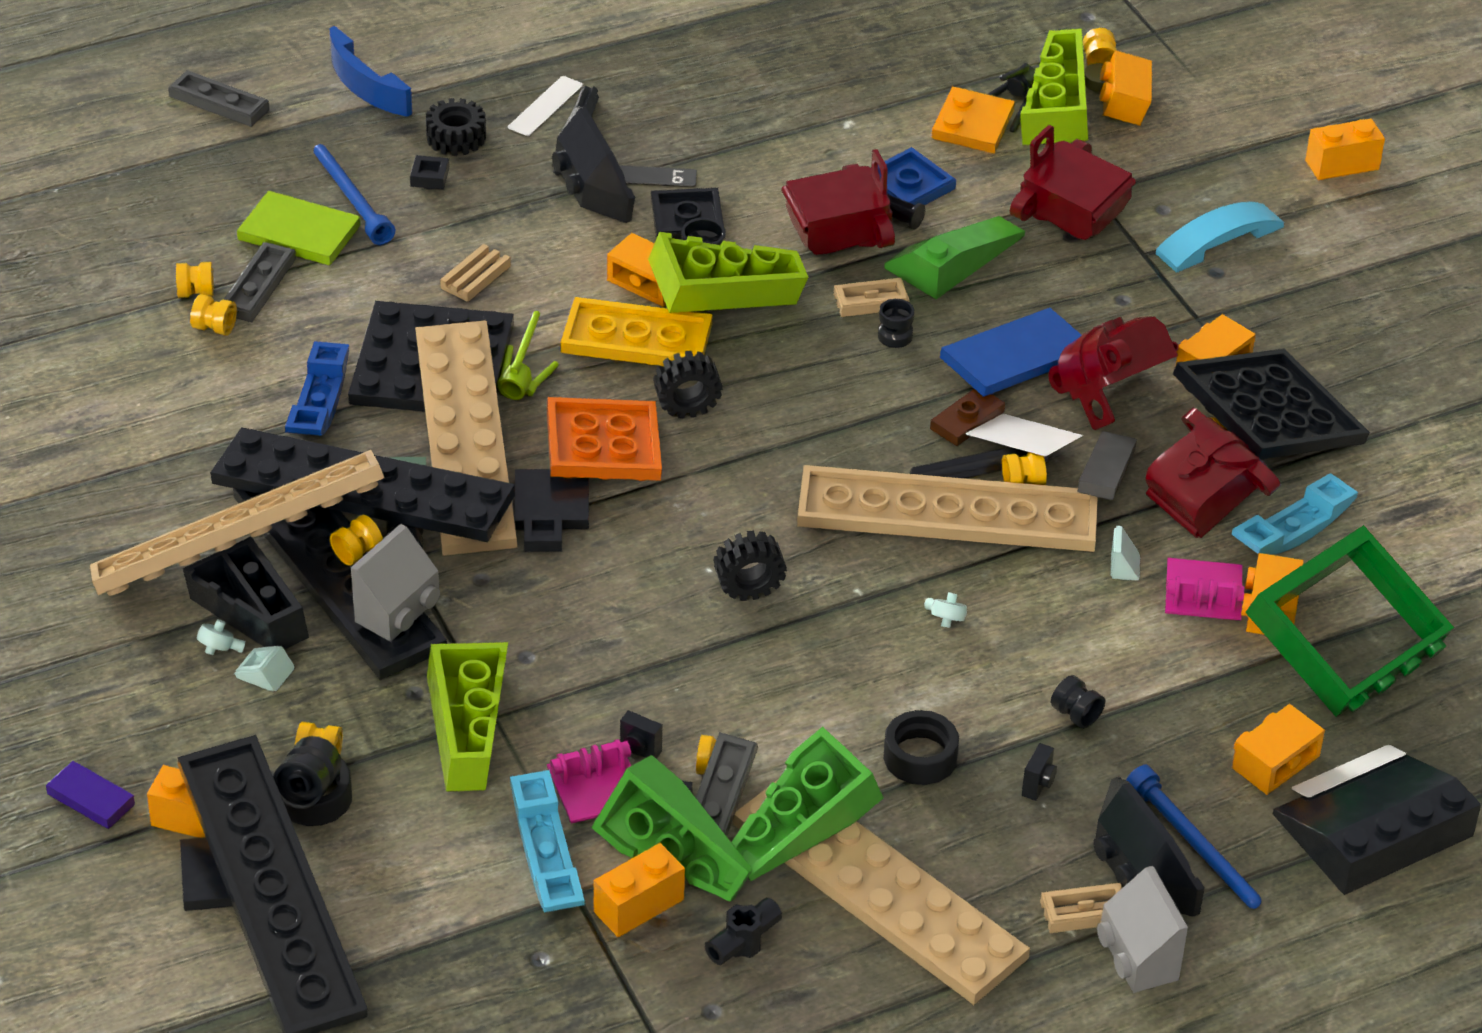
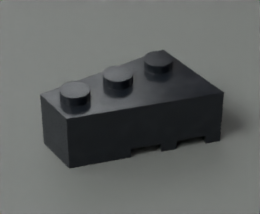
[182,537,309,650]

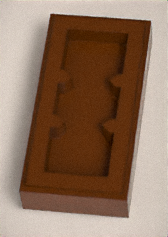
[930,389,1005,446]

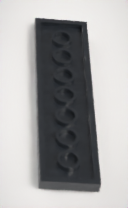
[210,427,515,543]
[233,488,447,680]
[178,735,368,1033]

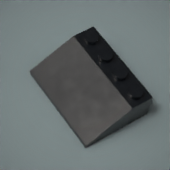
[1273,754,1481,895]

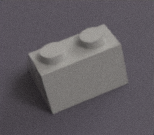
[351,524,440,642]
[1097,866,1188,993]

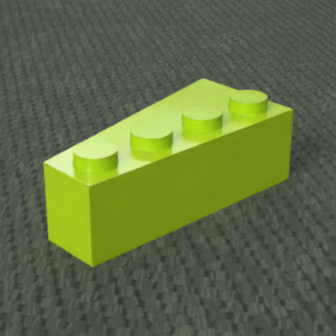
[1020,29,1088,145]
[648,232,809,313]
[427,642,508,792]

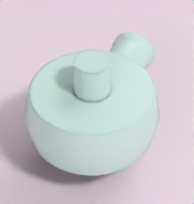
[924,592,967,628]
[197,619,246,655]

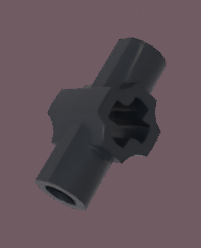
[705,897,782,965]

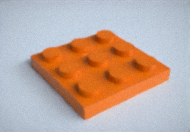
[547,397,662,481]

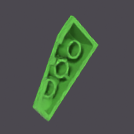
[884,216,1025,299]
[731,726,883,881]
[591,755,753,902]

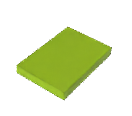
[237,190,361,266]

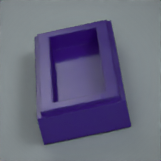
[46,761,135,829]

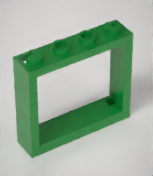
[1245,525,1454,717]

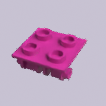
[1165,558,1245,621]
[547,739,631,824]

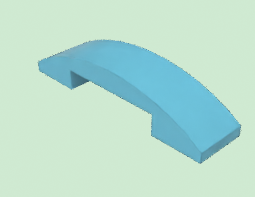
[1156,202,1284,273]
[1231,473,1358,555]
[510,770,585,912]

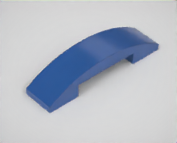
[329,26,412,117]
[285,341,349,436]

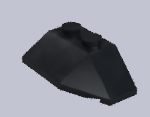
[552,107,635,223]
[1093,777,1205,917]

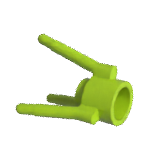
[498,311,559,400]

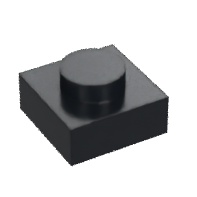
[410,155,449,190]
[524,515,562,552]
[620,710,663,759]
[1021,743,1057,801]

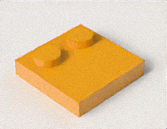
[932,86,1015,154]

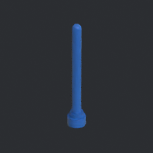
[314,144,396,245]
[1126,764,1261,909]

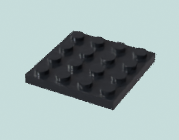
[348,301,514,412]
[1173,349,1370,460]

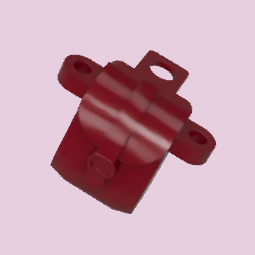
[1010,125,1136,240]
[781,149,895,255]
[1048,316,1179,430]
[1145,407,1281,538]

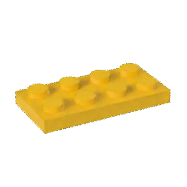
[561,297,712,366]

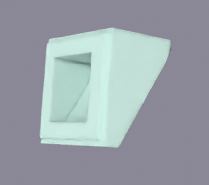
[1110,526,1140,581]
[234,646,295,691]

